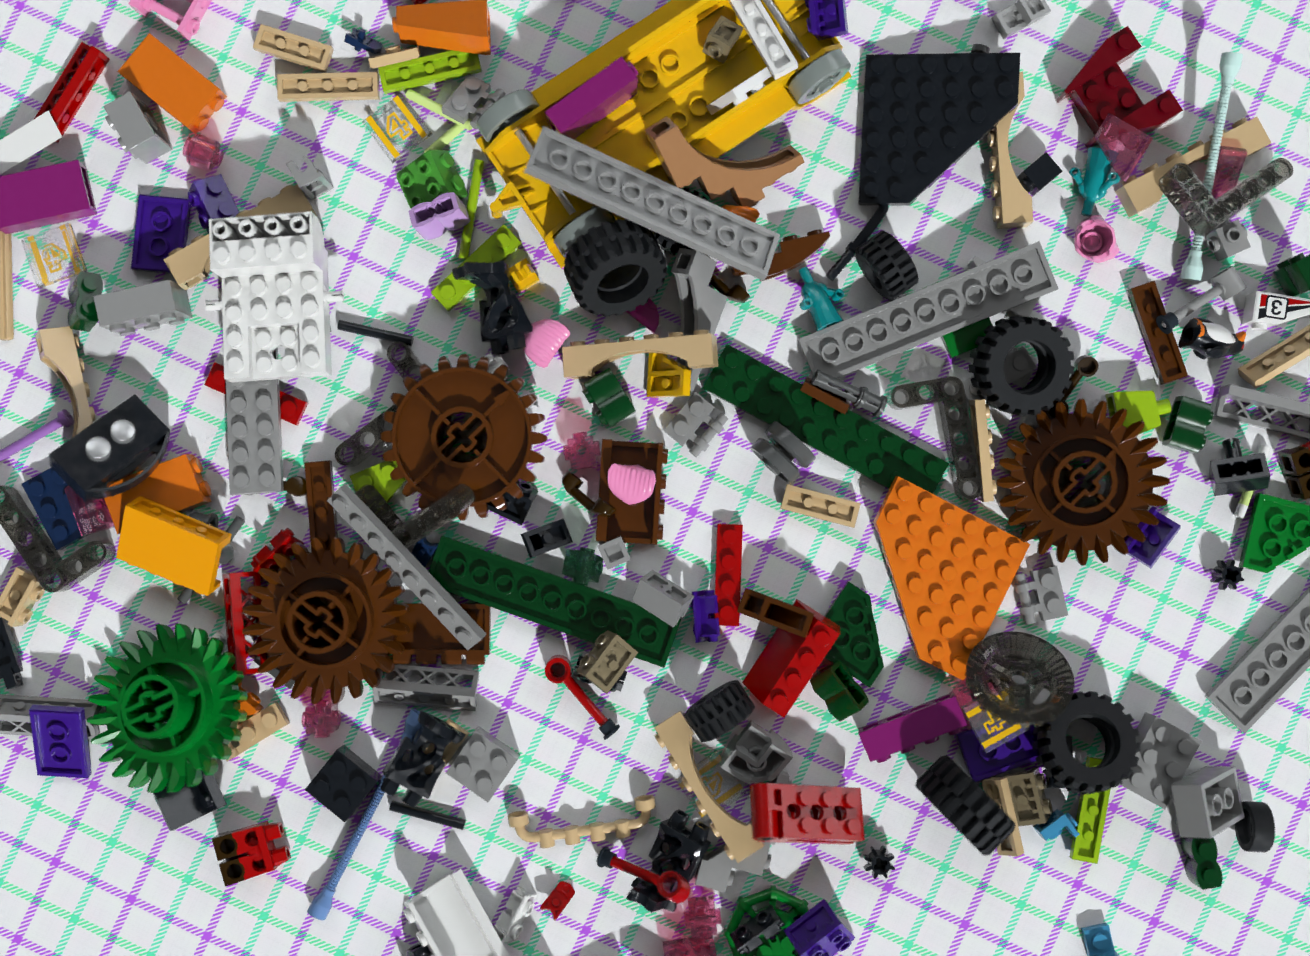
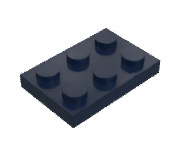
[21,468,105,550]

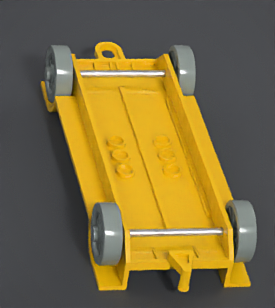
[476,0,851,269]

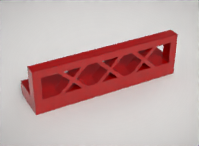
[34,42,110,143]
[222,571,267,675]

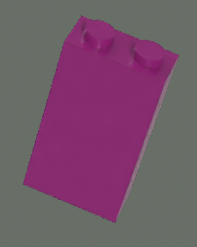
[545,56,639,140]
[0,160,97,234]

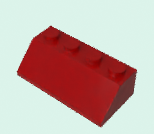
[742,599,840,718]

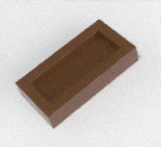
[800,377,851,414]

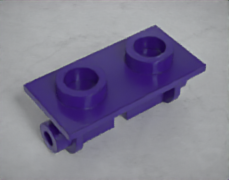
[691,590,720,643]

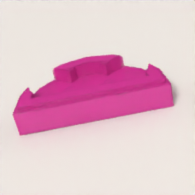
[625,298,659,334]

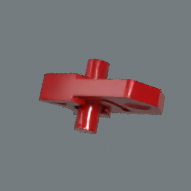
[540,881,575,921]

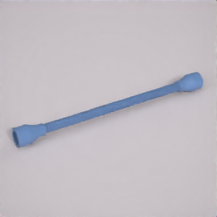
[307,709,421,920]

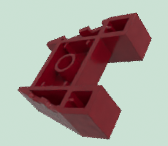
[1056,26,1183,148]

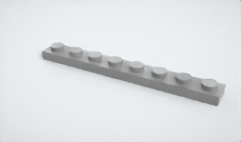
[327,483,486,651]

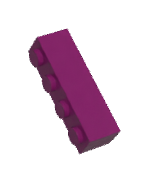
[858,692,967,763]

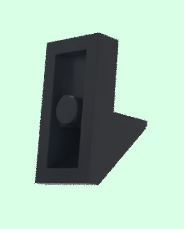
[521,518,573,558]

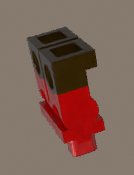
[1277,441,1310,500]
[212,821,291,887]

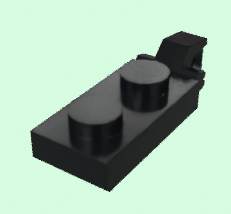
[0,617,23,689]

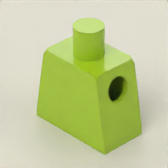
[1105,391,1171,434]

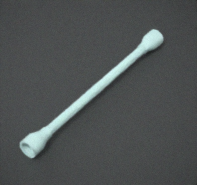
[1180,52,1243,281]

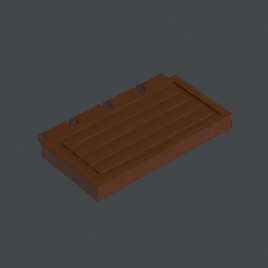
[390,603,491,665]

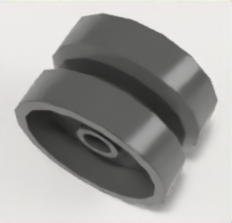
[750,421,816,485]

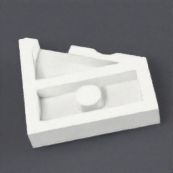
[706,67,772,115]

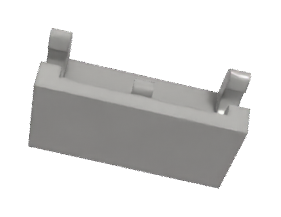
[286,156,334,200]
[632,570,694,627]

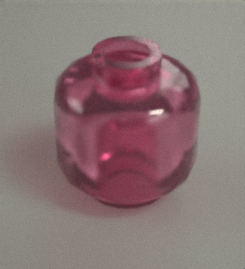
[183,134,224,171]

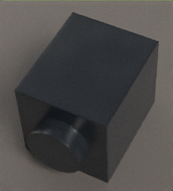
[1017,152,1062,196]

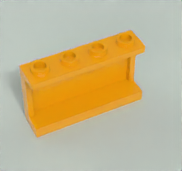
[116,496,232,596]

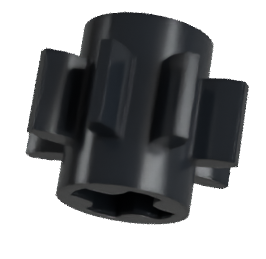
[1209,559,1244,590]
[863,845,895,879]

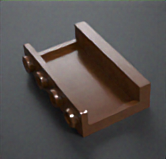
[596,439,668,545]

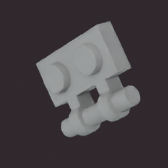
[442,74,505,129]
[663,392,728,458]
[1014,566,1068,625]

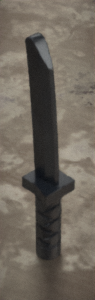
[826,205,889,281]

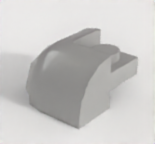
[721,721,793,785]

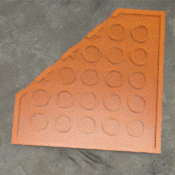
[873,476,1030,681]

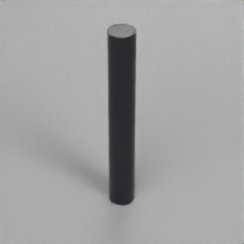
[337,320,414,346]
[389,801,466,830]

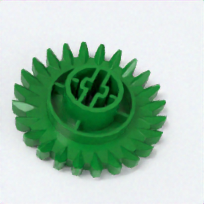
[87,623,248,793]

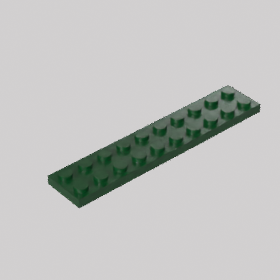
[703,344,949,494]
[429,536,681,668]

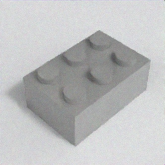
[93,280,192,336]
[1120,712,1202,809]
[1170,766,1245,838]

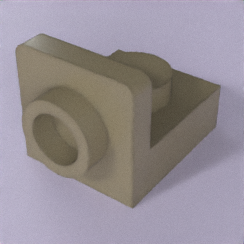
[702,15,743,63]

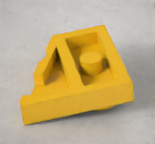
[646,353,691,398]

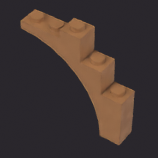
[645,116,805,207]

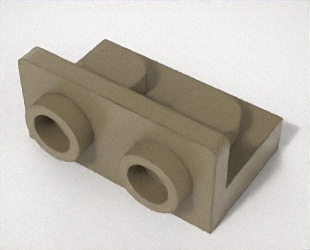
[576,631,638,694]
[1003,767,1053,827]

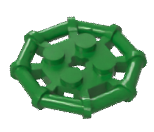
[723,885,809,956]

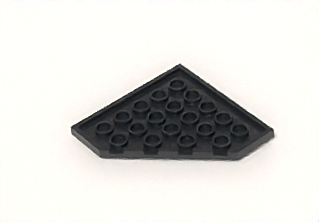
[858,53,1020,206]

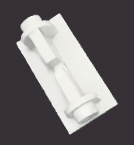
[494,886,537,943]

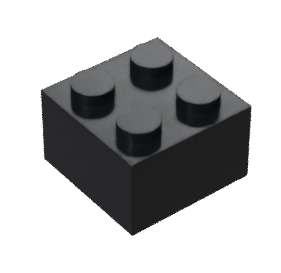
[305,745,382,822]

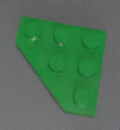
[1239,493,1310,573]

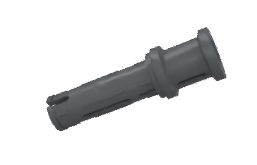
[811,369,887,417]

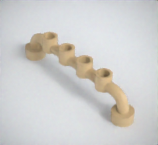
[508,795,656,848]

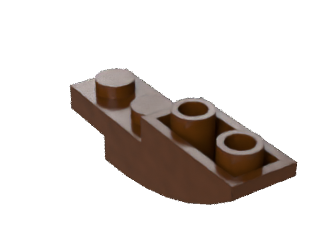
[731,230,830,282]

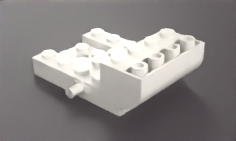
[205,211,344,383]

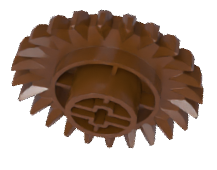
[380,354,548,520]
[996,399,1170,565]
[242,537,410,704]

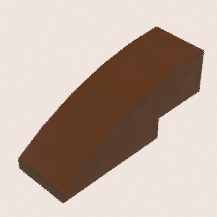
[737,588,815,638]

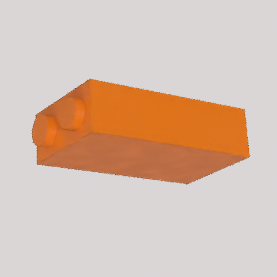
[117,33,227,135]
[104,454,212,534]

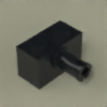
[1209,438,1270,496]

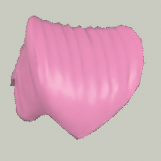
[1074,215,1120,263]
[523,319,570,368]
[607,463,656,505]

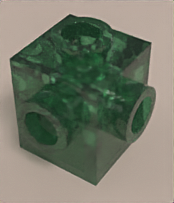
[562,547,603,586]

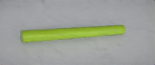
[458,159,484,260]

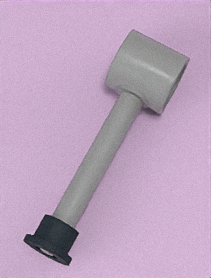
[1156,266,1246,334]

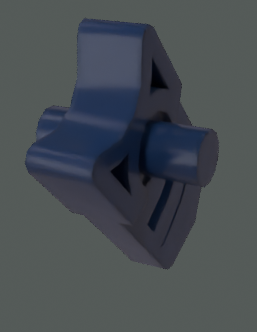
[344,28,382,54]
[411,534,438,568]

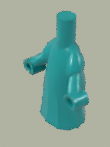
[1069,147,1120,217]
[799,267,844,331]

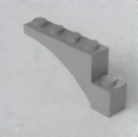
[671,248,728,392]
[695,770,792,893]

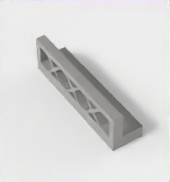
[1214,384,1310,440]
[372,664,479,711]
[0,694,102,740]

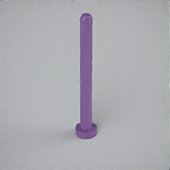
[0,409,74,462]

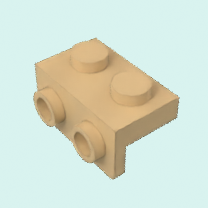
[0,567,47,627]

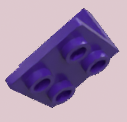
[783,899,855,956]

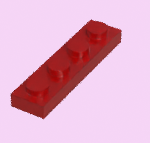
[204,362,308,426]
[714,524,743,626]

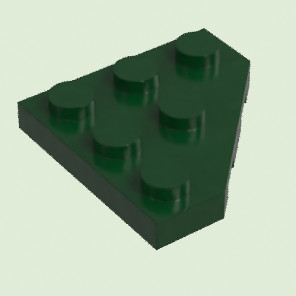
[824,581,884,688]

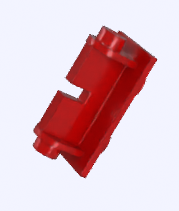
[251,528,304,574]

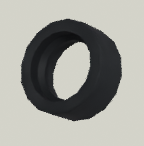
[1235,801,1275,852]

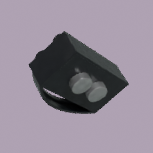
[49,394,170,503]

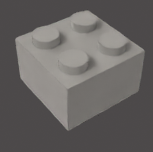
[103,92,173,164]
[446,727,520,802]

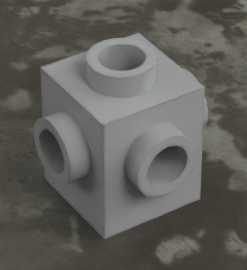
[1205,219,1251,261]

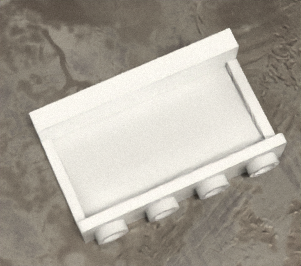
[403,869,510,956]

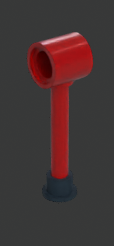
[545,655,620,740]
[597,847,691,903]

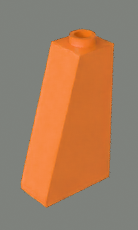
[392,0,491,55]

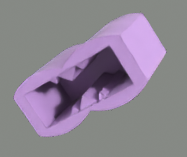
[408,192,470,240]

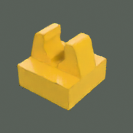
[509,258,540,293]

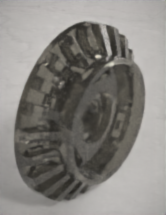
[965,631,1074,728]

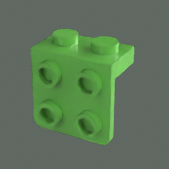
[396,150,468,209]

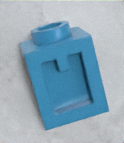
[1033,809,1080,840]
[1081,922,1119,956]

